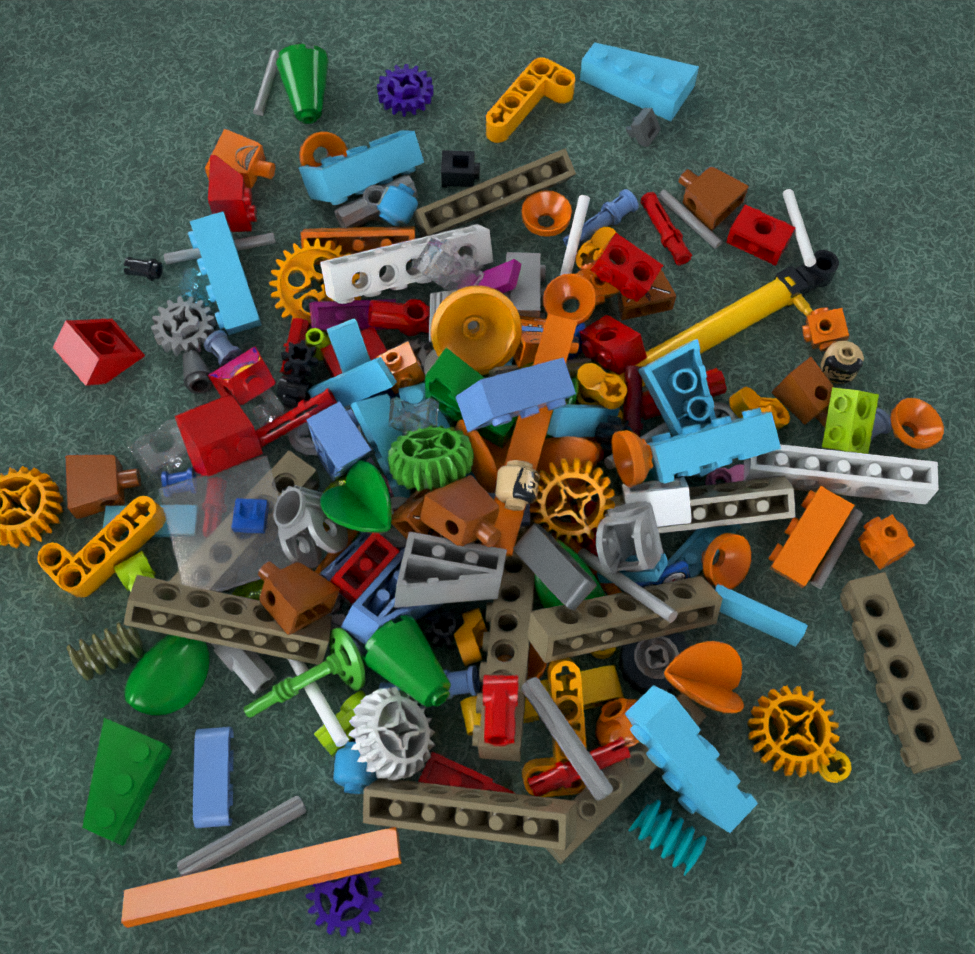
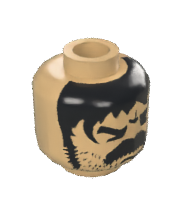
[821,340,864,384]
[495,460,539,511]

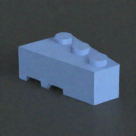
[455,358,576,432]
[306,401,371,482]
[341,548,444,645]

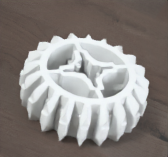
[348,687,435,781]

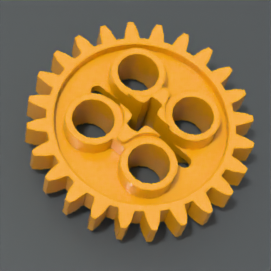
[269,238,361,325]

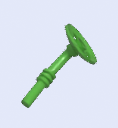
[244,627,365,718]

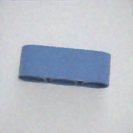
[193,727,234,828]

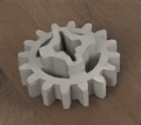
[151,296,217,356]

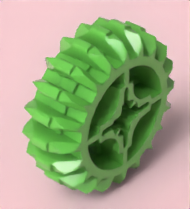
[387,425,474,491]

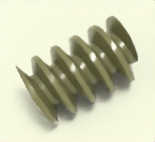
[67,622,143,680]

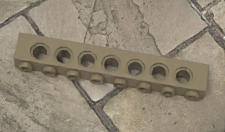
[472,512,540,762]

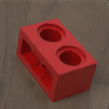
[590,232,663,302]

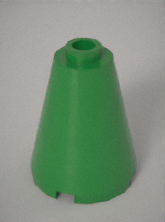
[276,44,329,124]
[361,614,451,707]

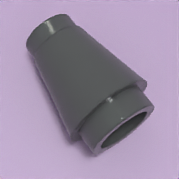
[182,350,212,394]

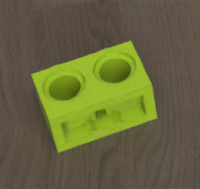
[822,387,879,454]

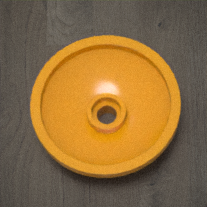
[431,286,522,375]

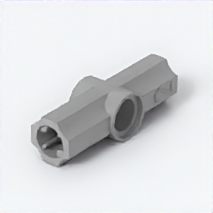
[335,175,418,228]
[211,643,277,696]

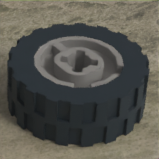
[619,632,690,695]

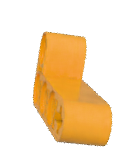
[486,58,575,143]
[37,496,167,598]
[521,658,587,797]

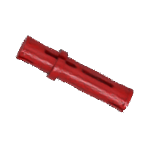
[640,192,692,266]
[255,388,337,448]
[527,737,631,797]

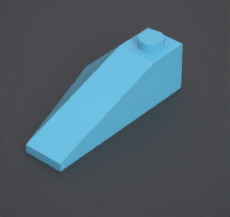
[350,394,411,498]

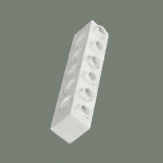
[320,224,493,304]
[743,444,938,504]

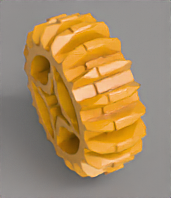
[529,458,615,544]
[0,466,63,548]
[747,686,840,777]

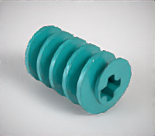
[628,799,707,876]

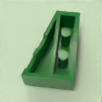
[425,348,518,449]
[82,718,172,846]

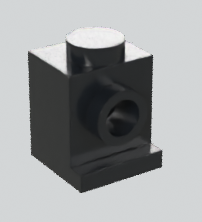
[441,150,480,188]

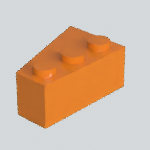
[768,486,855,588]

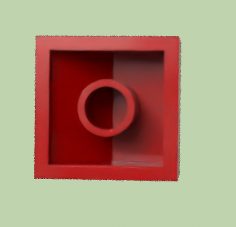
[208,155,257,232]
[53,319,145,386]
[174,394,263,477]

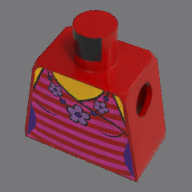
[208,346,276,406]

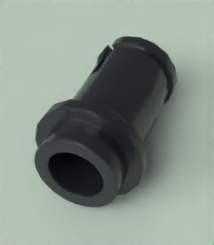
[124,257,163,281]

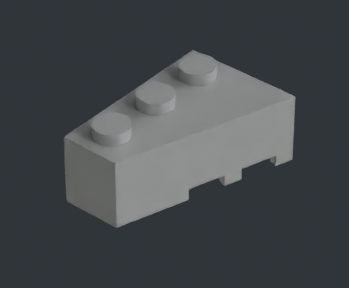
[505,252,546,319]
[394,532,507,608]

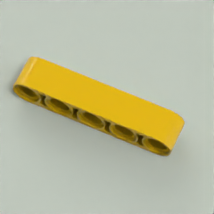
[460,665,624,736]

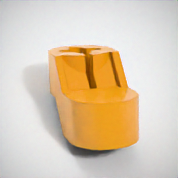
[575,227,616,270]
[576,363,627,409]
[729,387,790,430]
[454,608,487,666]

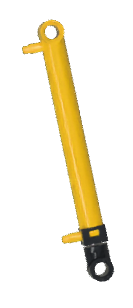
[575,250,839,419]

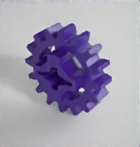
[377,64,434,117]
[306,871,384,937]

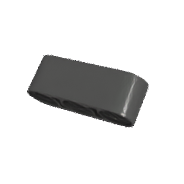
[513,523,597,610]

